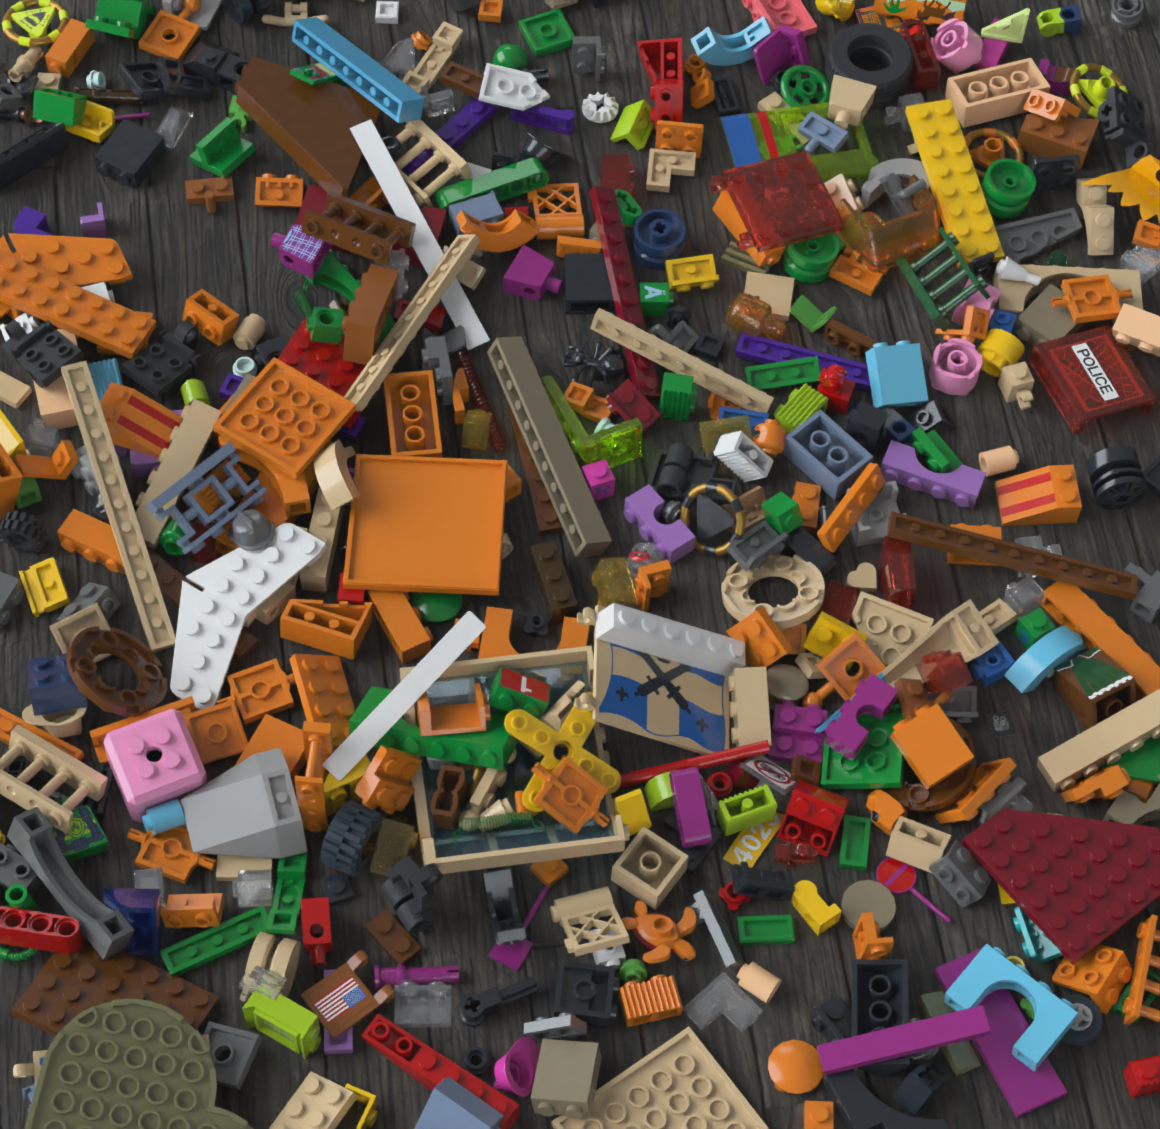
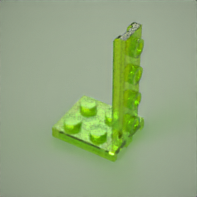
[542,375,642,468]

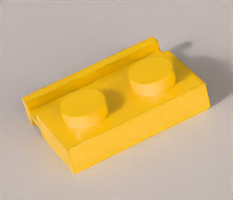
[19,557,71,618]

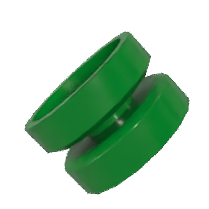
[980,159,1036,219]
[782,222,840,284]

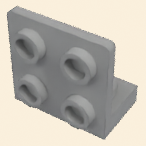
[162,0,222,31]

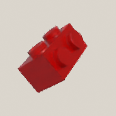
[650,79,684,130]

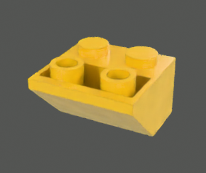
[324,754,370,816]

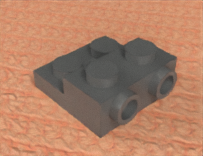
[421,336,453,405]

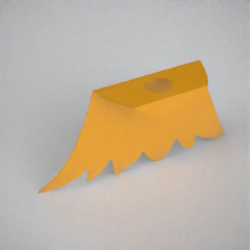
[1081,155,1160,223]

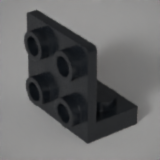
[1026,154,1080,193]

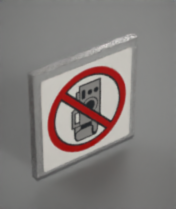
[739,755,797,795]

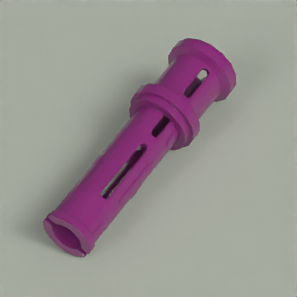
[374,964,459,991]

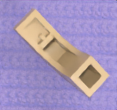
[314,440,361,510]

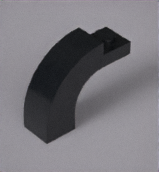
[480,866,526,945]

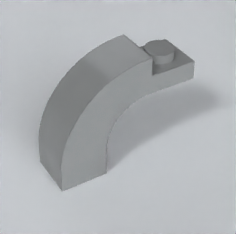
[861,158,933,208]

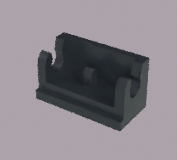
[732,861,795,901]

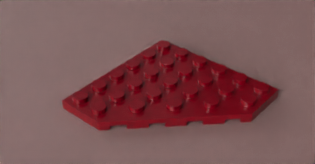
[962,808,1160,965]

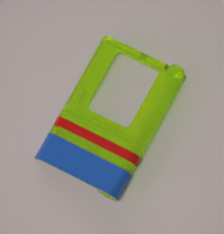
[718,102,878,193]

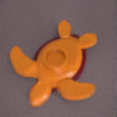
[621,901,696,963]

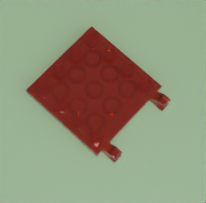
[708,150,846,252]

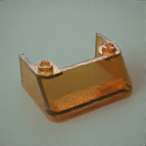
[831,174,943,272]

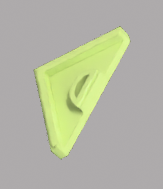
[981,8,1030,43]

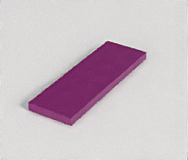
[934,947,1067,1118]

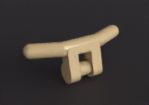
[262,2,329,27]

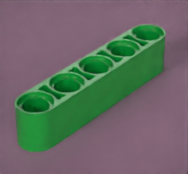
[434,157,549,218]

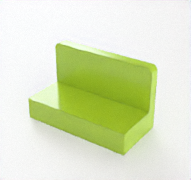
[610,100,655,150]

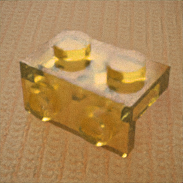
[592,557,638,607]
[370,818,419,876]

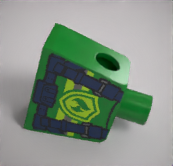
[52,796,109,864]

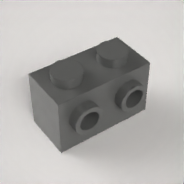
[0,843,43,897]

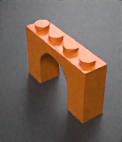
[478,606,590,687]

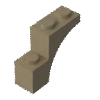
[1103,784,1160,825]

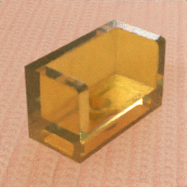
[699,415,753,457]

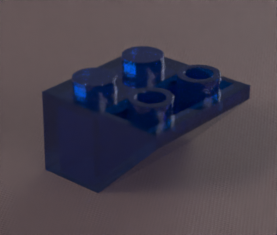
[103,888,163,955]

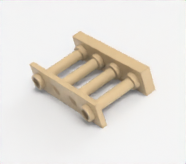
[395,120,473,207]
[0,724,108,833]

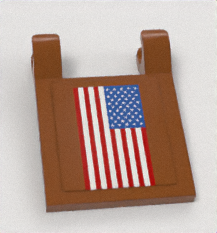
[301,950,395,1039]

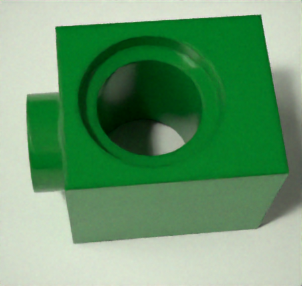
[306,306,344,344]

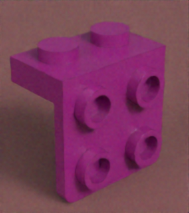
[753,24,812,86]

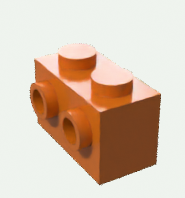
[182,289,239,346]

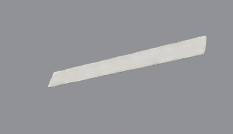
[323,611,486,781]

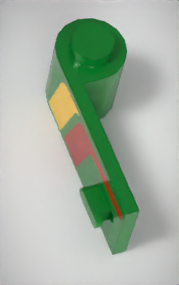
[290,62,346,87]

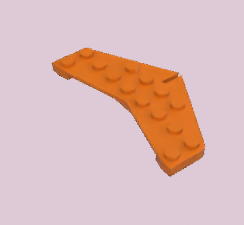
[0,233,133,318]

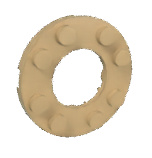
[721,554,825,630]

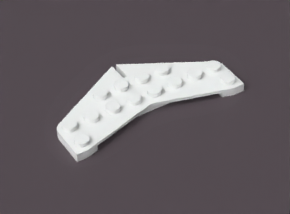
[170,523,328,710]

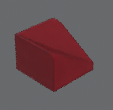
[725,757,763,789]

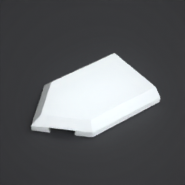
[478,63,550,111]

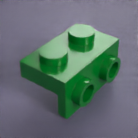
[912,427,962,473]

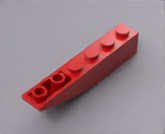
[361,1014,519,1129]

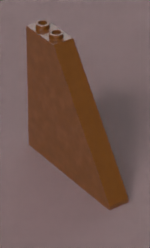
[234,56,382,197]

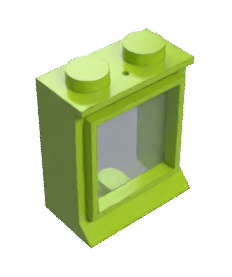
[242,982,322,1059]

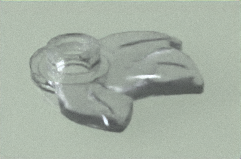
[700,774,719,825]

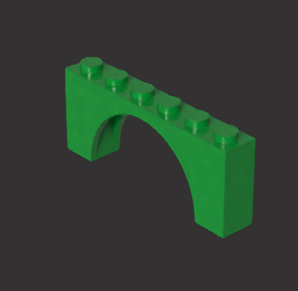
[349,686,519,770]

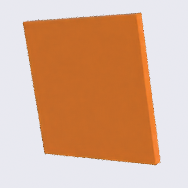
[343,454,508,596]

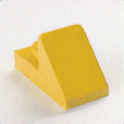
[614,788,651,836]

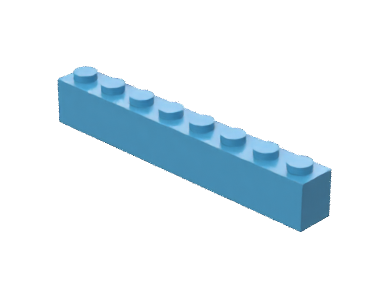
[292,17,425,123]

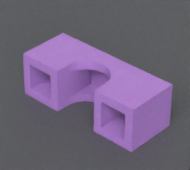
[623,484,695,564]

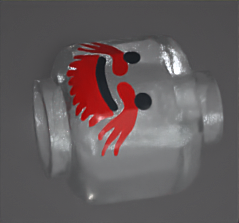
[626,543,662,579]

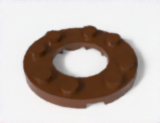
[66,626,167,717]
[876,717,977,812]

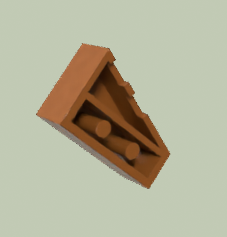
[1017,114,1100,170]

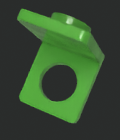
[790,295,837,333]

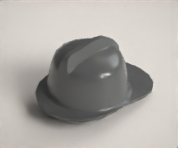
[228,509,276,551]

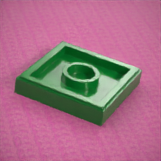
[518,8,575,58]

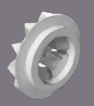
[582,92,618,123]

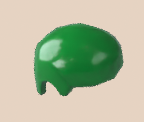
[492,44,529,71]

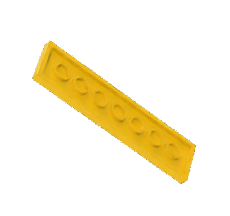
[905,99,1005,269]

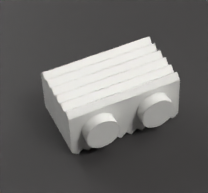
[714,430,773,482]

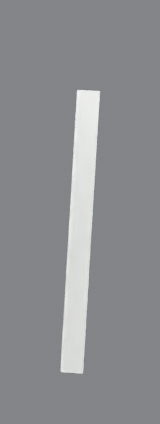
[350,119,490,350]

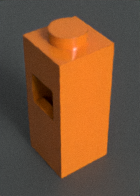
[45,18,94,79]

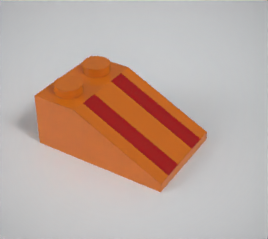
[100,382,183,458]
[995,464,1082,526]

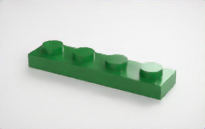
[160,905,272,976]

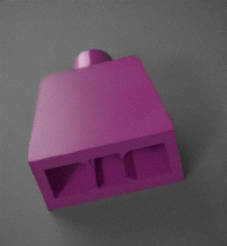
[503,245,564,301]

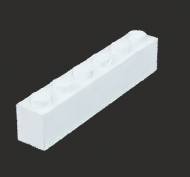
[596,603,746,676]

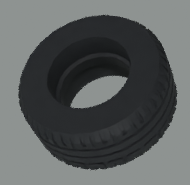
[824,23,913,109]

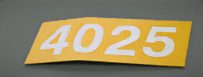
[723,813,784,868]

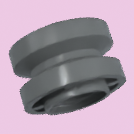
[1110,0,1144,28]

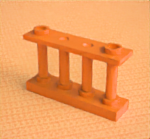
[294,721,334,832]
[1122,915,1160,1025]

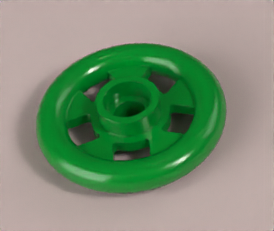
[780,65,831,115]

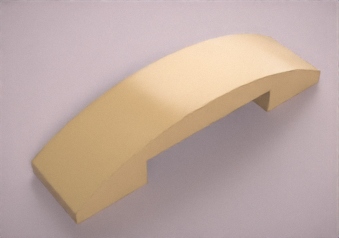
[402,21,463,96]

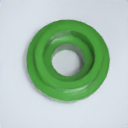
[619,959,647,983]

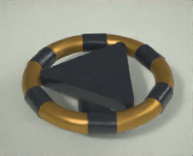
[680,482,745,556]

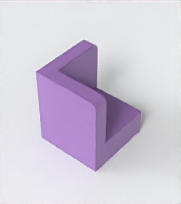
[80,202,108,238]

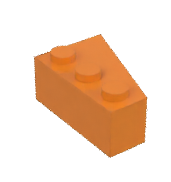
[280,599,373,660]

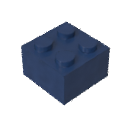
[28,653,88,716]

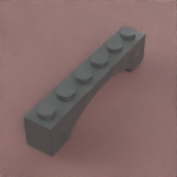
[7,807,134,960]

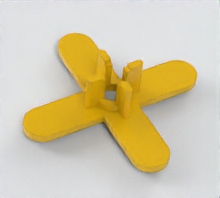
[504,692,621,812]

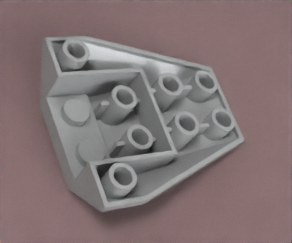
[180,748,307,859]

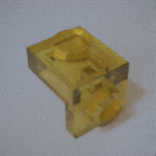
[462,409,492,451]

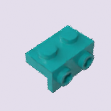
[1013,907,1063,965]

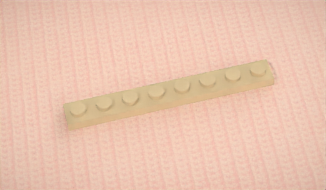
[590,308,774,413]

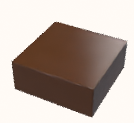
[790,754,821,786]

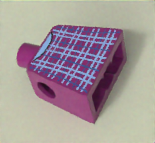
[271,224,332,279]

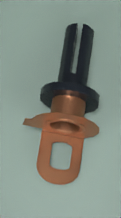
[0,106,43,127]

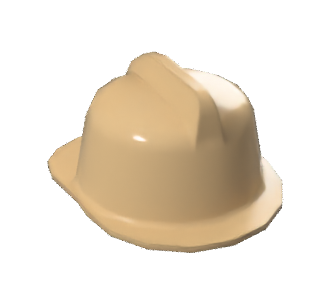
[22,704,87,738]

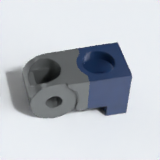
[883,407,916,447]

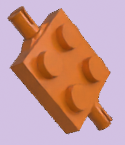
[1051,274,1133,324]
[216,658,296,724]
[531,756,610,834]
[127,825,217,885]

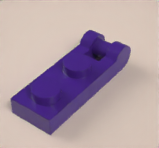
[511,104,575,135]

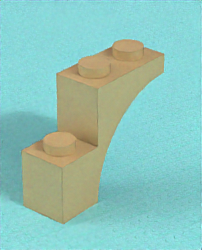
[1076,178,1114,256]

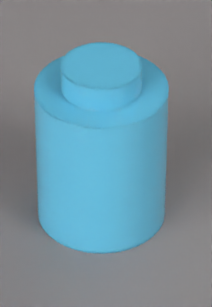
[142,798,186,835]

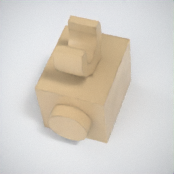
[998,362,1034,410]

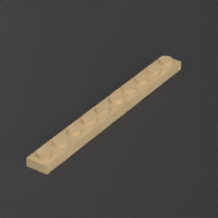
[344,234,480,411]

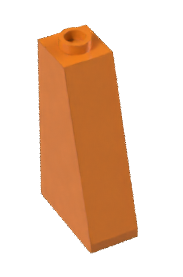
[713,178,786,267]

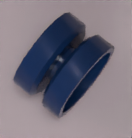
[632,209,686,270]

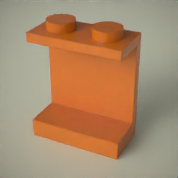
[416,683,491,736]

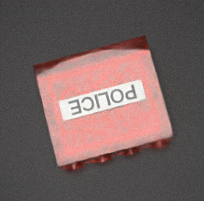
[1028,325,1156,435]

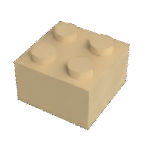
[611,826,689,910]

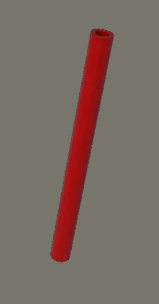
[618,740,771,789]

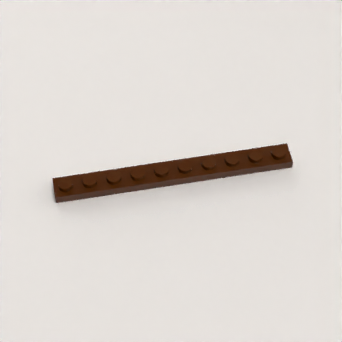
[887,511,1137,600]

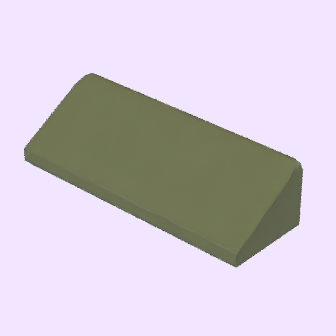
[917,991,981,1076]

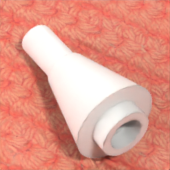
[996,256,1041,286]

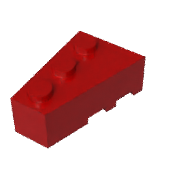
[637,38,685,108]

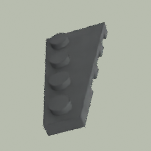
[995,207,1082,264]

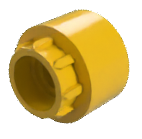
[977,328,1025,377]

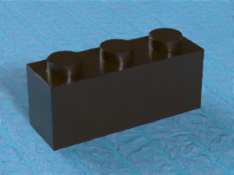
[530,540,578,626]

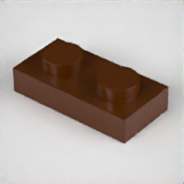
[365,909,422,965]

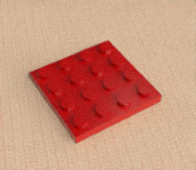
[278,318,375,430]

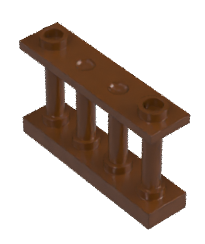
[301,191,416,265]

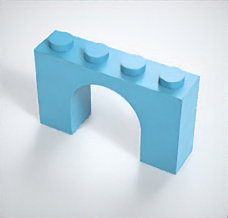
[944,944,1078,1072]

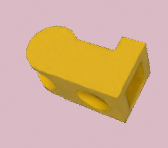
[792,880,842,935]

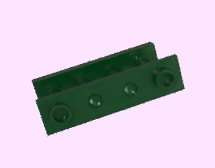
[896,227,991,332]

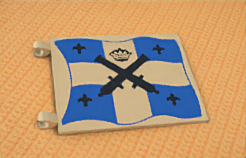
[575,605,730,755]

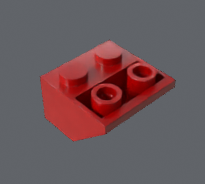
[777,780,850,857]

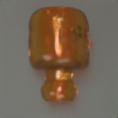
[725,293,786,341]

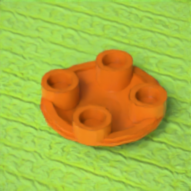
[768,1040,823,1094]

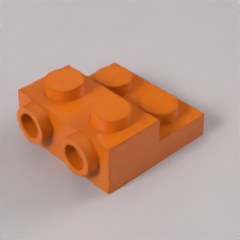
[354,745,422,814]
[1060,765,1131,804]

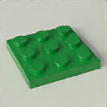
[821,713,904,790]

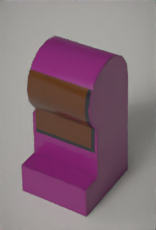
[1039,58,1080,95]

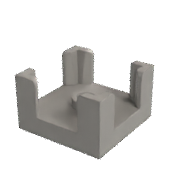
[846,481,906,547]

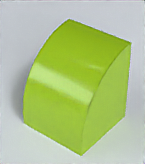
[644,770,675,812]

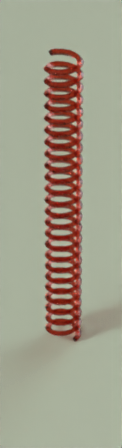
[455,350,507,454]

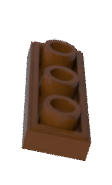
[823,318,879,360]

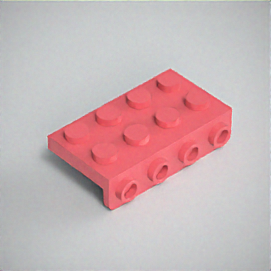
[742,0,818,36]

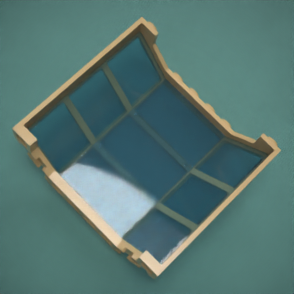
[400,646,630,874]

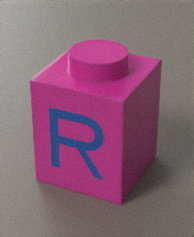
[582,459,615,501]

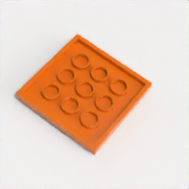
[213,357,356,479]

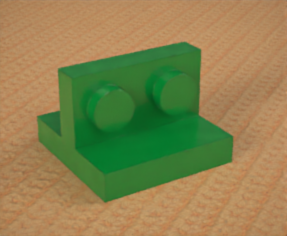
[189,117,255,179]

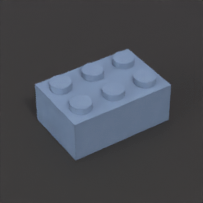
[782,409,873,500]

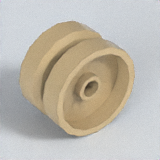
[243,932,301,997]

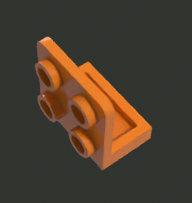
[1052,944,1133,1014]

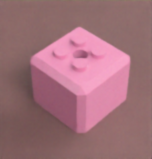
[103,709,207,823]

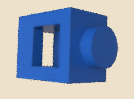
[970,642,1015,687]

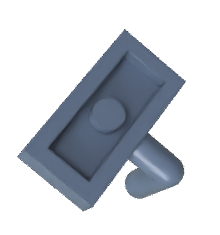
[797,111,849,165]

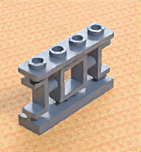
[146,442,268,555]

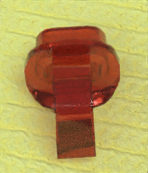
[775,839,818,867]

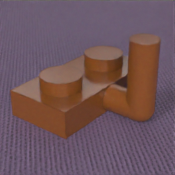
[185,176,234,214]
[894,678,955,722]

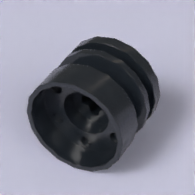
[1086,446,1148,510]

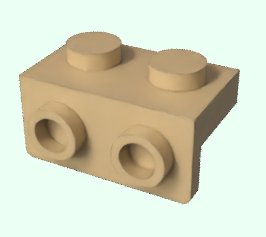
[818,173,866,226]

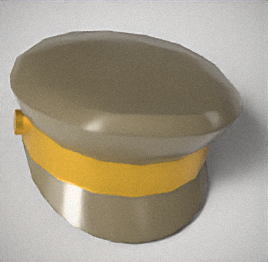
[767,664,809,711]

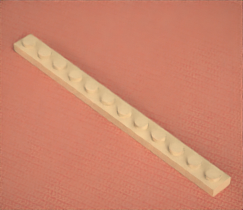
[61,361,176,652]

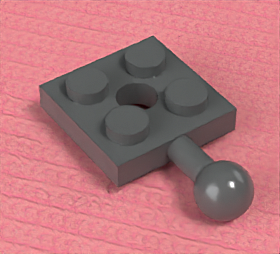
[203,1021,262,1090]

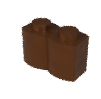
[430,765,468,830]

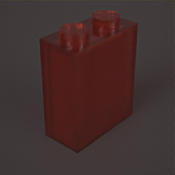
[878,536,917,610]

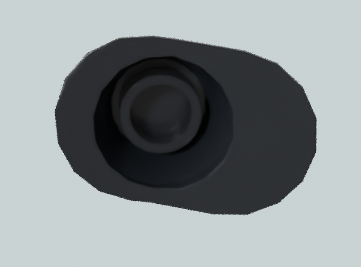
[520,131,573,167]

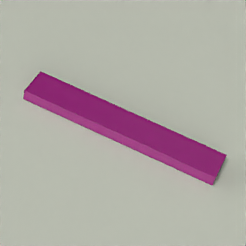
[817,1005,991,1075]

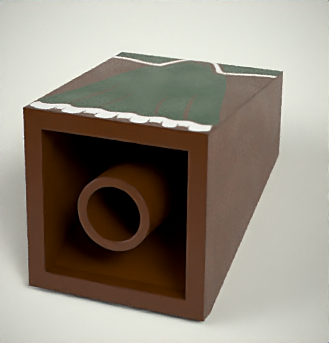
[1054,647,1136,730]

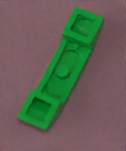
[266,853,308,935]

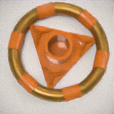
[964,128,1024,180]

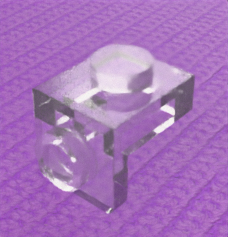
[420,86,454,118]
[239,965,288,1002]

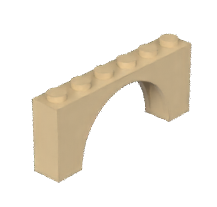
[993,263,1143,325]

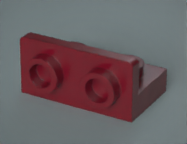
[605,379,662,435]

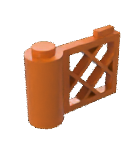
[527,183,584,240]

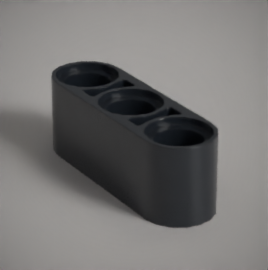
[772,526,837,578]

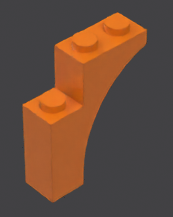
[219,436,311,517]

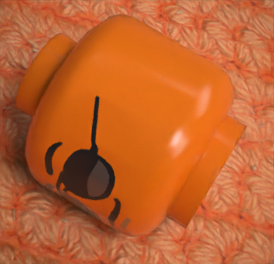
[753,419,787,458]

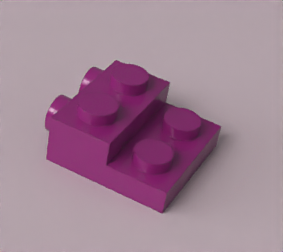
[768,701,828,767]

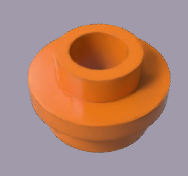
[411,30,432,51]
[685,54,707,75]

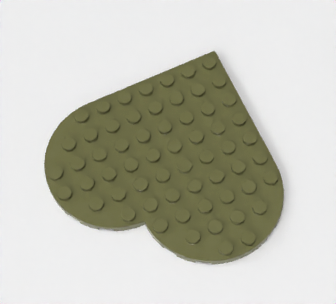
[25,999,254,1129]

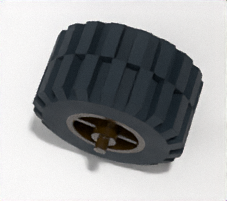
[321,800,383,877]

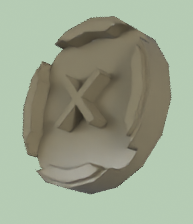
[840,880,896,931]

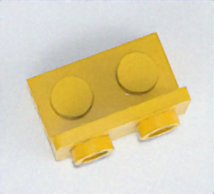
[803,611,868,671]

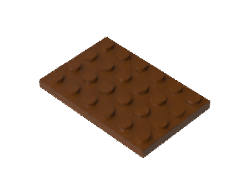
[11,932,219,1037]

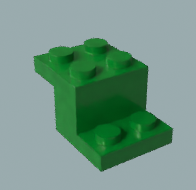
[85,0,156,40]

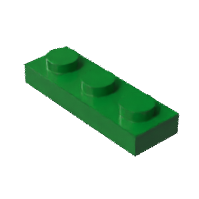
[745,356,820,390]

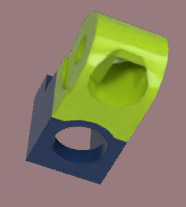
[1037,4,1082,37]

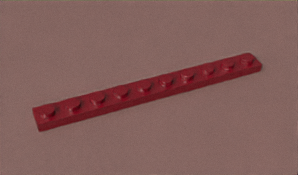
[589,186,661,401]

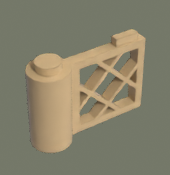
[550,886,630,956]

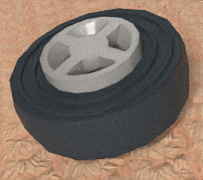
[1061,995,1102,1046]

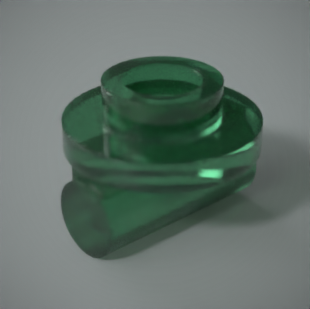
[1042,250,1068,267]

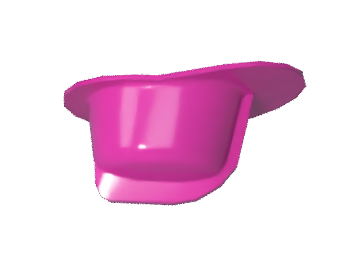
[493,1037,541,1097]

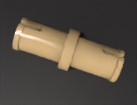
[8,47,43,82]

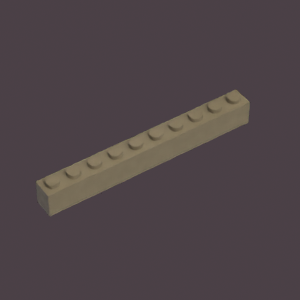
[487,336,612,557]

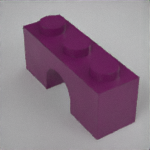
[825,673,898,761]

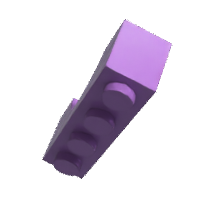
[880,440,986,509]

